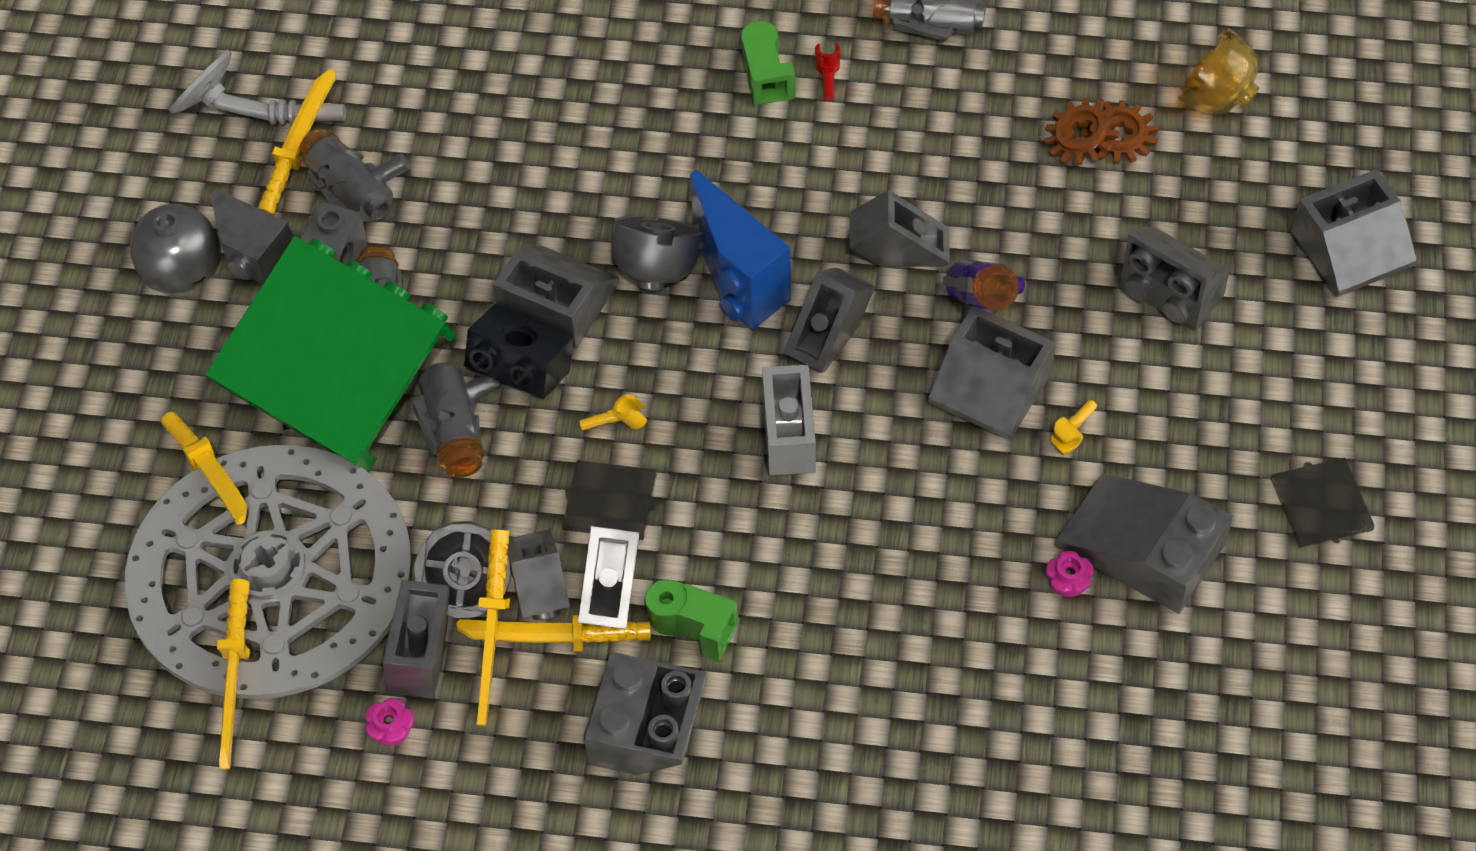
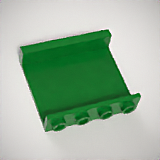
[205,236,456,472]

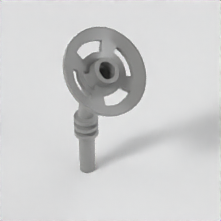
[169,49,346,125]

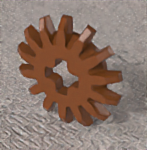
[1044,98,1121,165]
[1080,100,1159,164]

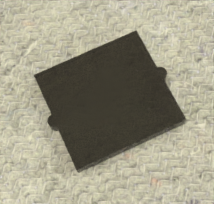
[1270,457,1375,548]
[562,460,657,540]

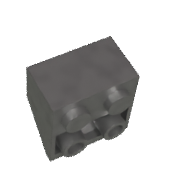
[1291,169,1417,297]
[1120,226,1230,331]
[493,245,619,348]
[928,306,1056,440]
[584,652,707,775]

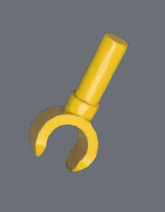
[580,394,647,431]
[1050,400,1097,455]

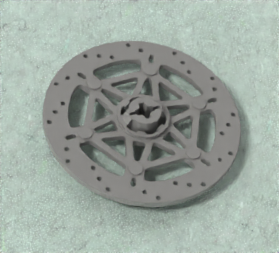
[124,445,412,699]

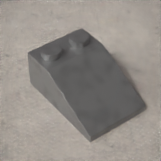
[1055,473,1233,614]

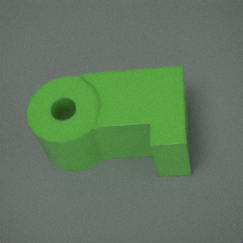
[742,21,795,106]
[645,579,739,662]

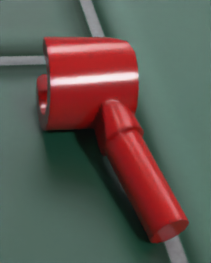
[815,43,840,102]

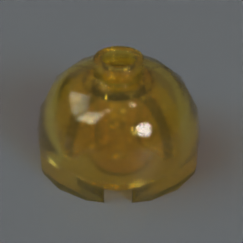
[1177,28,1259,116]

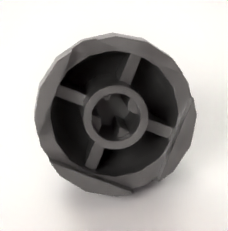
[130,204,221,294]
[612,216,702,291]
[414,521,512,619]

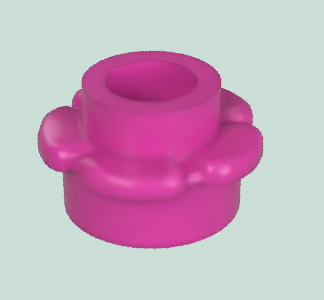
[1046,551,1094,597]
[365,698,414,746]

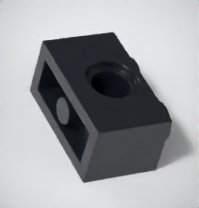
[464,303,574,399]

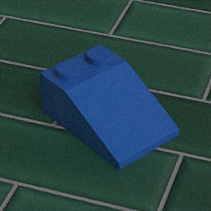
[690,170,791,331]

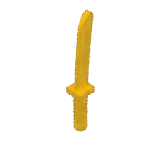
[258,70,336,215]
[161,412,247,525]
[477,529,510,726]
[217,579,250,770]
[456,615,651,651]

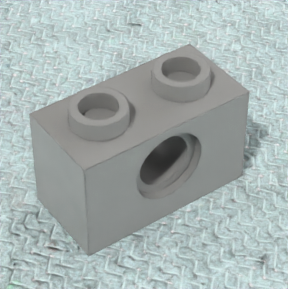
[762,364,816,476]

